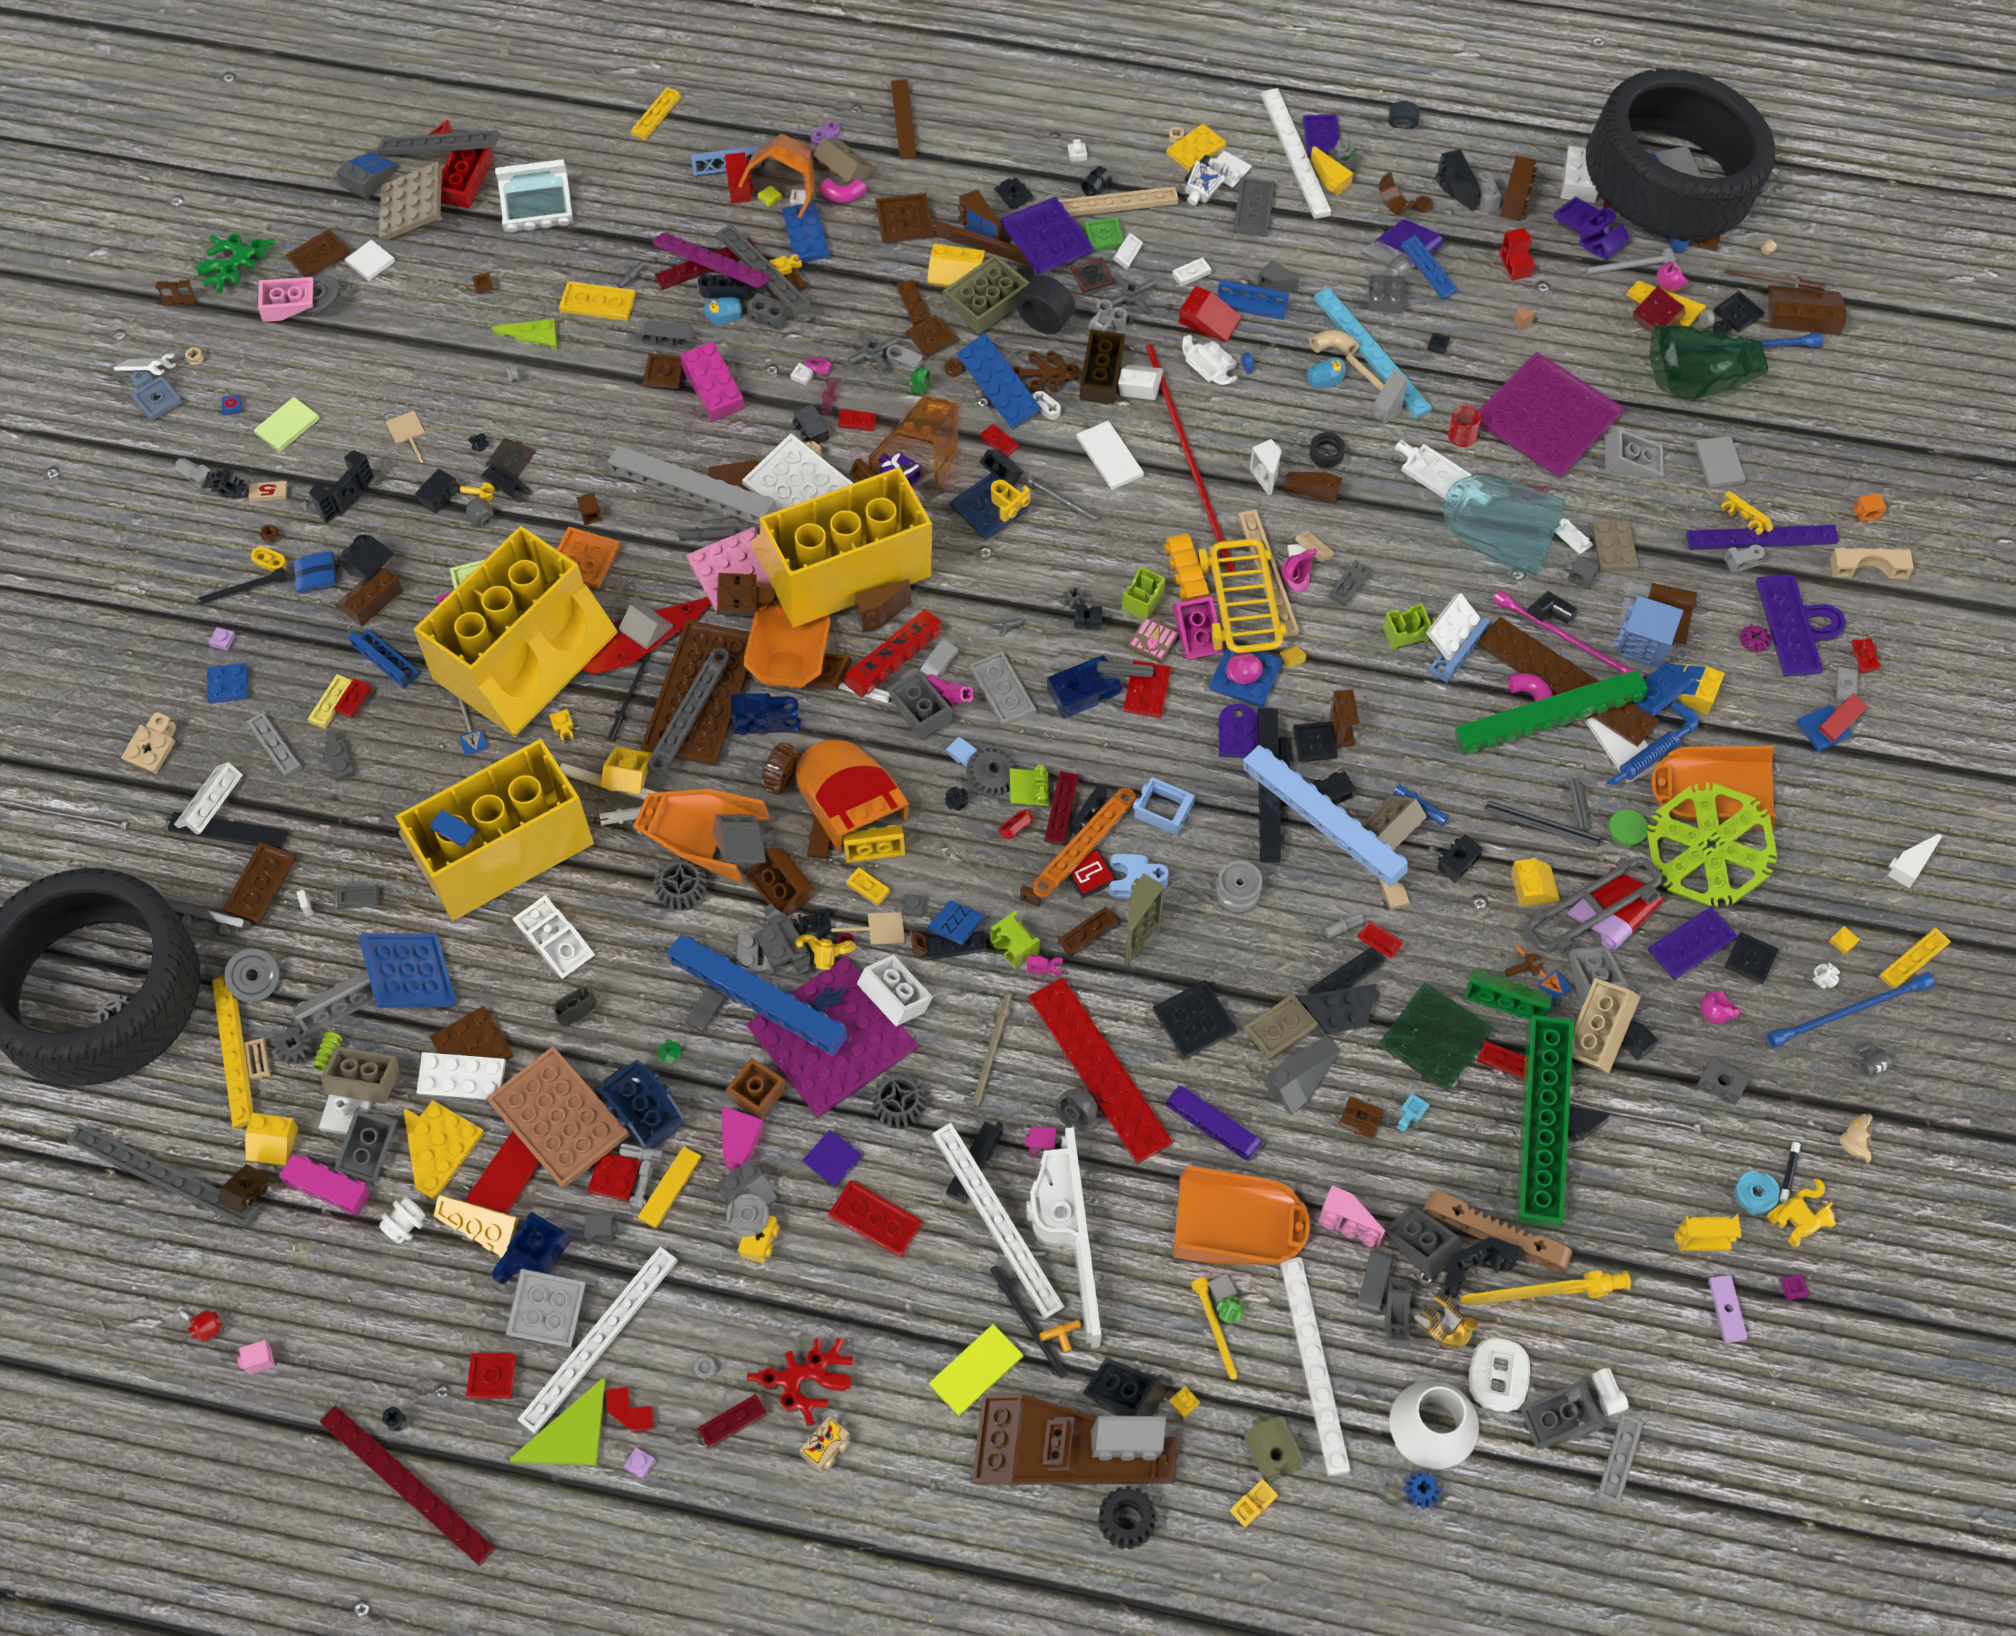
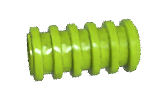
[312,1032,343,1072]

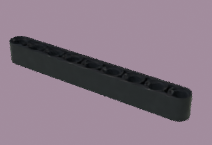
[1257,708,1281,863]

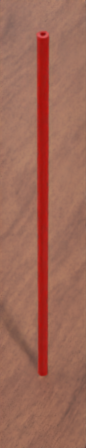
[1145,344,1236,577]

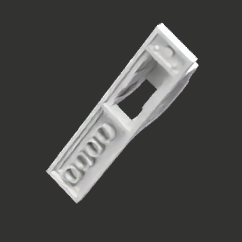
[1026,1127,1101,1348]

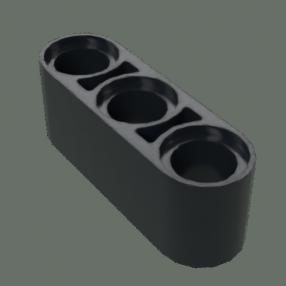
[698,274,750,299]

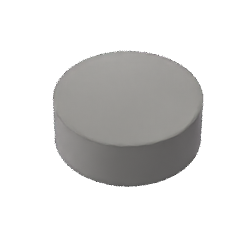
[1699,309,1715,328]
[694,1356,717,1380]

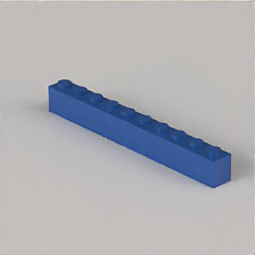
[667,934,848,1056]

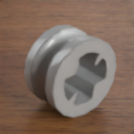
[506,365,519,382]

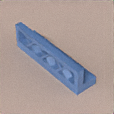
[691,146,761,176]
[1428,617,1490,683]

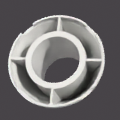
[1389,1380,1479,1470]

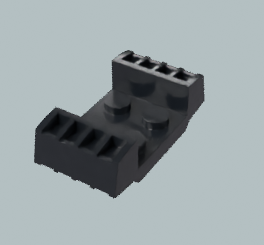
[309,450,375,523]

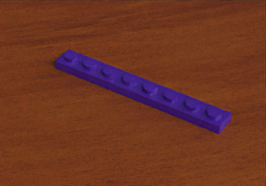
[1686,525,1839,550]

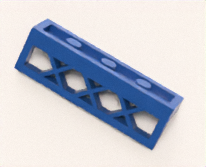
[1217,280,1289,320]
[348,629,420,689]

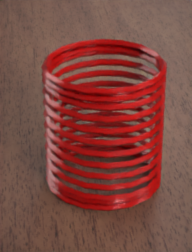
[1448,405,1481,447]

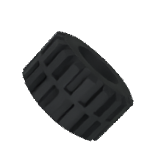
[1098,1486,1156,1550]

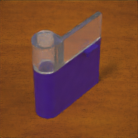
[1361,219,1443,277]

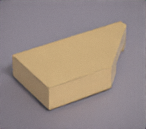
[1378,878,1410,910]

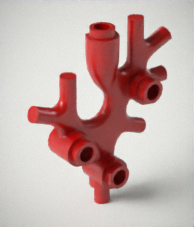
[747,1337,854,1426]

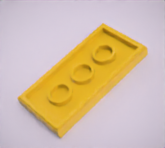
[559,281,636,321]

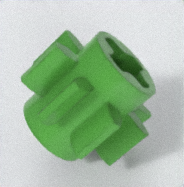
[1216,1296,1245,1324]

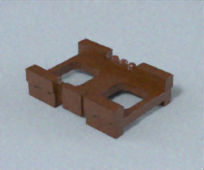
[155,280,196,306]

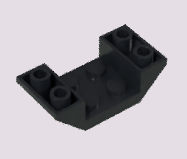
[1440,1237,1522,1299]

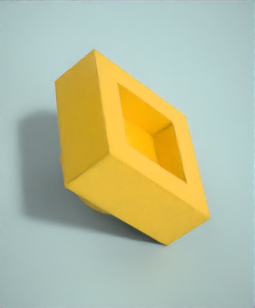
[1829,926,1860,955]

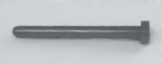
[1027,475,1099,522]

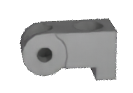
[1724,545,1765,573]

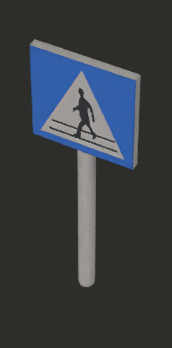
[459,698,488,756]

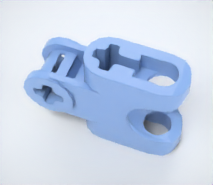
[1108,854,1169,898]

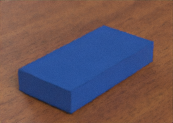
[429,810,476,848]

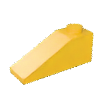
[1311,146,1353,196]

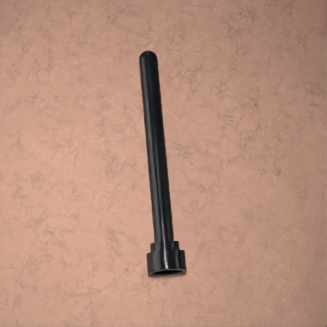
[197,567,287,604]

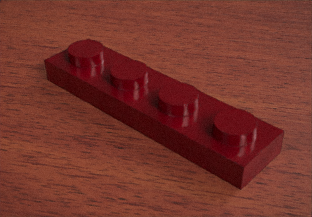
[1044,771,1079,846]

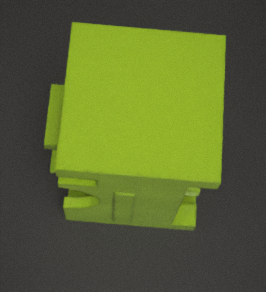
[1122,566,1165,620]
[1383,604,1432,651]
[991,911,1040,970]

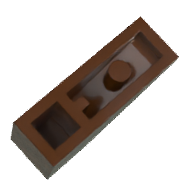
[1283,472,1343,505]

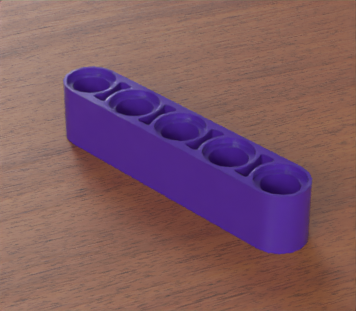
[1165,1085,1262,1161]

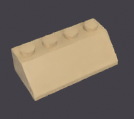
[1572,978,1640,1073]

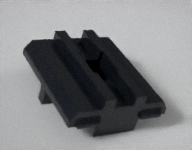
[994,178,1033,209]

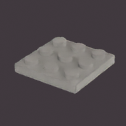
[505,1269,586,1348]

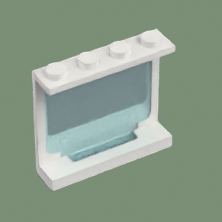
[495,159,573,233]

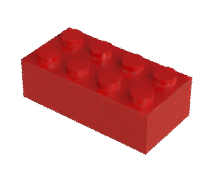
[441,148,494,209]

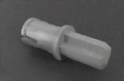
[1323,913,1364,939]
[620,1143,663,1163]

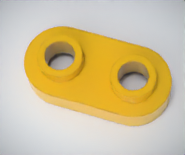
[251,546,287,572]

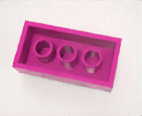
[680,341,744,422]

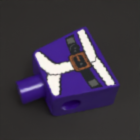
[879,453,922,486]

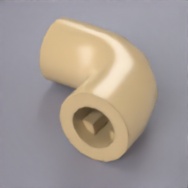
[1309,330,1359,356]

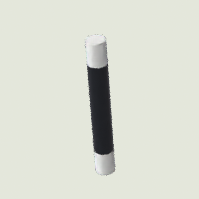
[1779,1142,1801,1203]

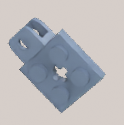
[130,370,182,421]

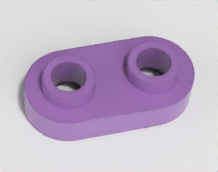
[811,121,840,147]

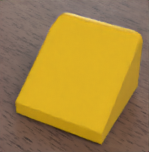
[1280,646,1306,668]

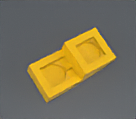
[1229,1479,1279,1528]

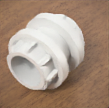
[379,1197,425,1244]

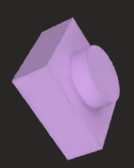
[208,627,236,651]
[624,1448,656,1480]

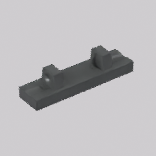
[169,901,252,936]

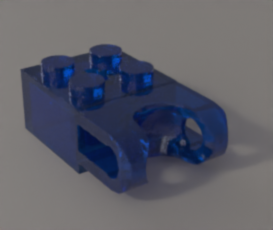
[1047,655,1123,719]
[731,693,801,735]
[492,1211,572,1284]

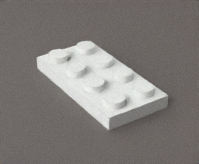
[416,1052,506,1100]

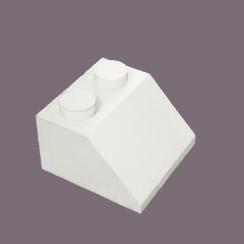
[1118,365,1163,400]
[1250,439,1281,496]

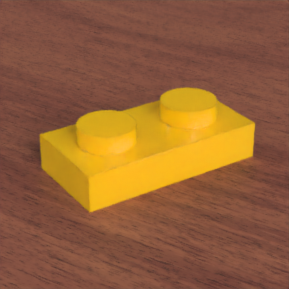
[846,867,890,907]

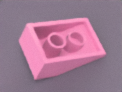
[258,277,314,322]

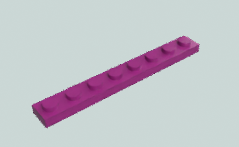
[653,232,769,288]

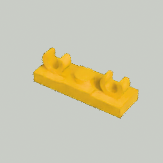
[1721,491,1773,535]

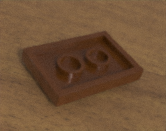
[286,229,350,278]

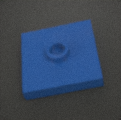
[1796,705,1852,752]

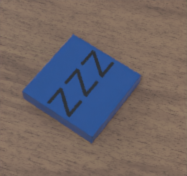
[928,900,984,945]

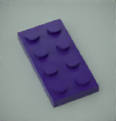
[1648,906,1738,981]

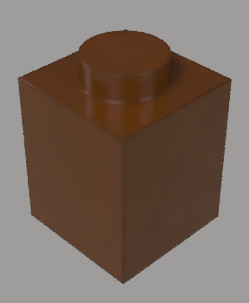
[576,493,602,525]

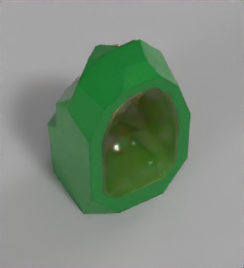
[909,367,930,395]

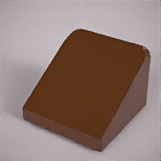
[910,930,927,958]

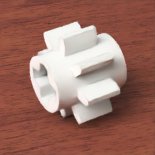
[1813,963,1840,989]

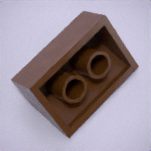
[335,568,403,627]
[747,848,816,916]

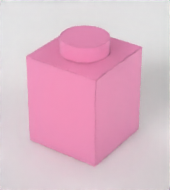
[237,1340,275,1375]

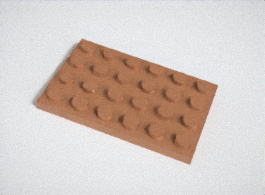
[486,1046,630,1189]

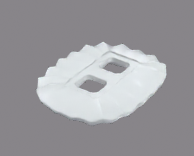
[1469,1338,1530,1413]

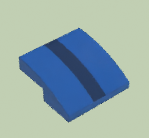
[294,552,337,594]

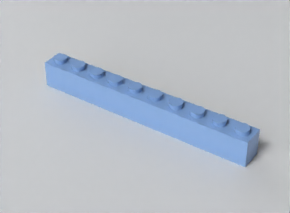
[1243,745,1407,888]

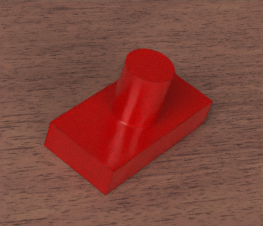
[1357,920,1403,959]

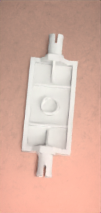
[1395,439,1492,509]

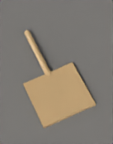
[385,411,425,463]
[831,912,905,945]

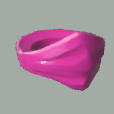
[805,357,831,376]

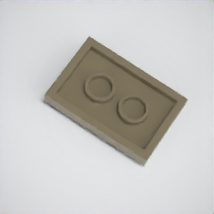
[1591,520,1638,572]
[1244,994,1319,1061]

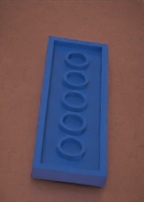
[956,333,1041,430]

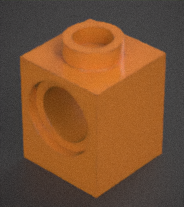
[1854,493,1887,522]

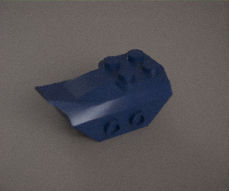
[596,1060,685,1148]

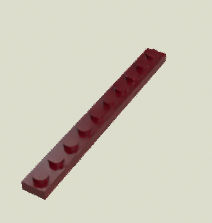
[319,1405,495,1566]

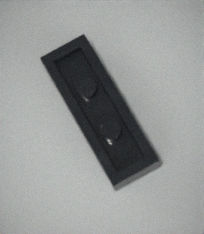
[926,930,987,960]

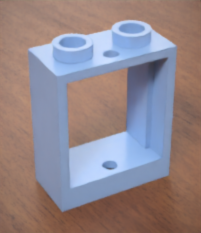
[1133,777,1195,836]

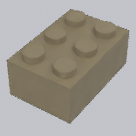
[321,1046,400,1104]

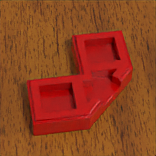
[606,1387,654,1432]

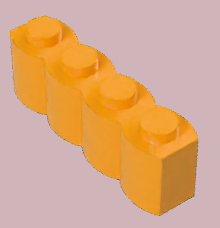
[1164,533,1209,602]

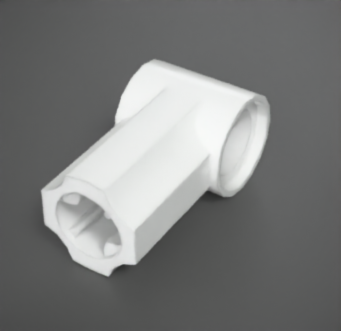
[1591,1368,1629,1416]

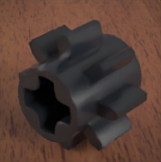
[944,786,969,811]

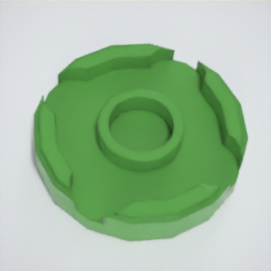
[1608,809,1648,847]

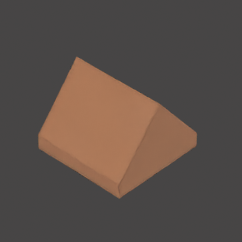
[1514,307,1535,331]

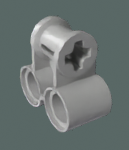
[1089,299,1127,332]

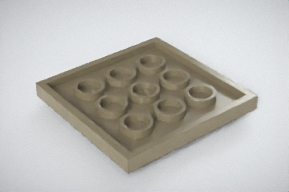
[379,162,442,241]

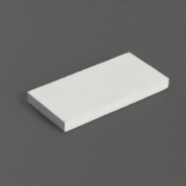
[1076,421,1144,490]
[1586,717,1659,783]

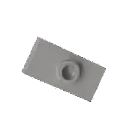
[1836,667,1858,704]

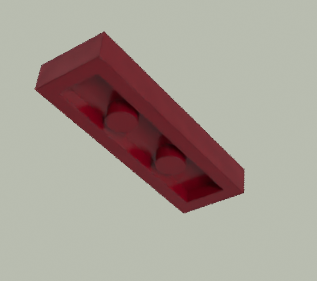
[697,1394,767,1449]

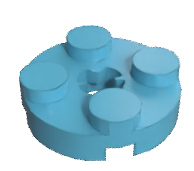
[1734,1171,1780,1215]

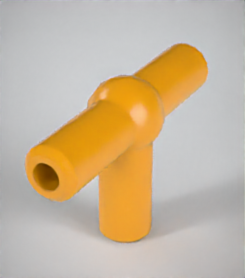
[1039,1320,1081,1352]

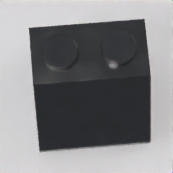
[337,534,394,580]

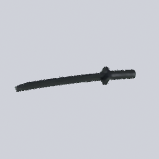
[607,652,651,742]

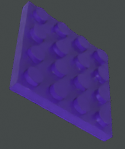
[1000,196,1094,275]

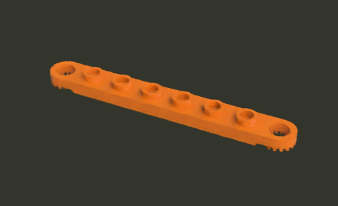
[1033,788,1136,897]

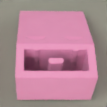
[1318,1185,1385,1248]

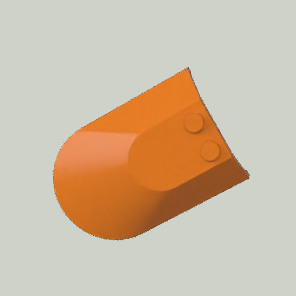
[744,600,830,688]

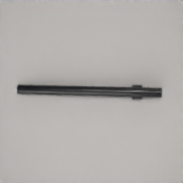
[990,1265,1068,1379]

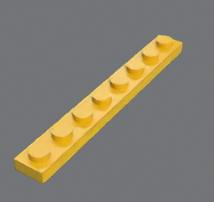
[212,975,254,1129]

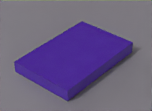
[1302,114,1340,157]

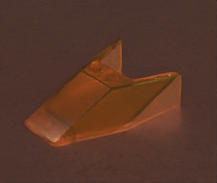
[868,395,958,492]

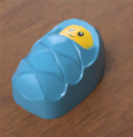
[704,297,743,325]
[1307,358,1346,389]

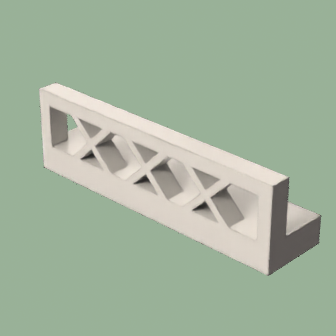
[174,762,243,834]

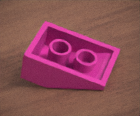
[1172,596,1224,660]

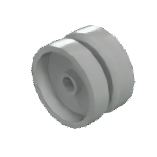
[1216,860,1262,912]

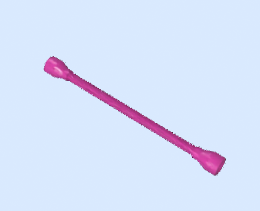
[1493,590,1646,678]

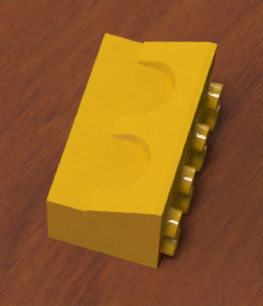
[750,467,932,628]
[413,526,618,737]
[395,739,594,921]

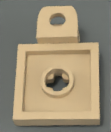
[121,712,176,774]

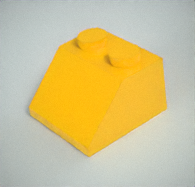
[1511,858,1560,907]
[245,1113,299,1166]

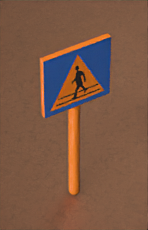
[1515,945,1573,1003]

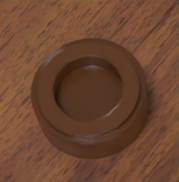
[1415,196,1432,213]
[945,359,963,377]

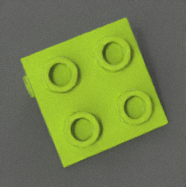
[1009,765,1049,806]

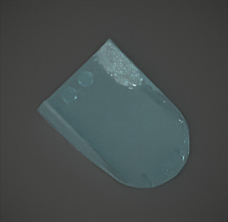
[1443,473,1566,576]

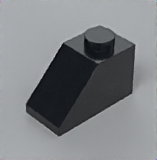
[1621,1020,1658,1061]
[1568,1106,1610,1142]

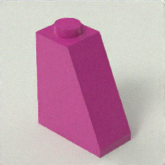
[722,1106,764,1171]

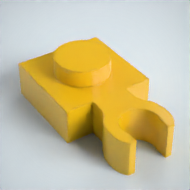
[769,254,802,275]
[549,709,574,744]

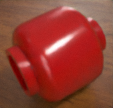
[187,1309,223,1342]

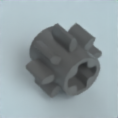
[1063,586,1086,610]

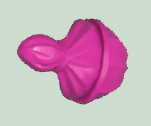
[1281,548,1317,592]

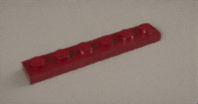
[654,238,756,290]

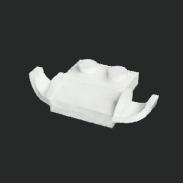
[1182,335,1238,385]

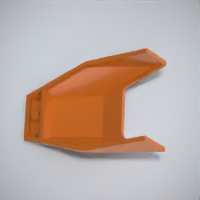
[738,133,815,218]
[633,789,770,884]

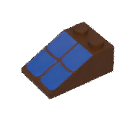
[958,189,1002,241]

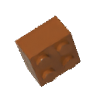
[726,1057,787,1120]

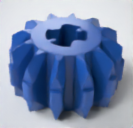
[1403,1470,1442,1510]

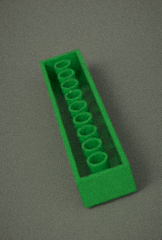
[1515,1015,1574,1230]

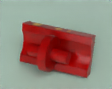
[1851,638,1880,674]

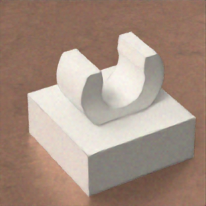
[1068,139,1087,162]

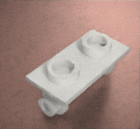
[1554,518,1593,555]

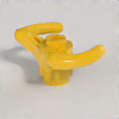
[795,934,856,970]

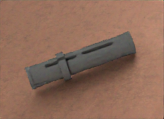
[678,526,735,541]

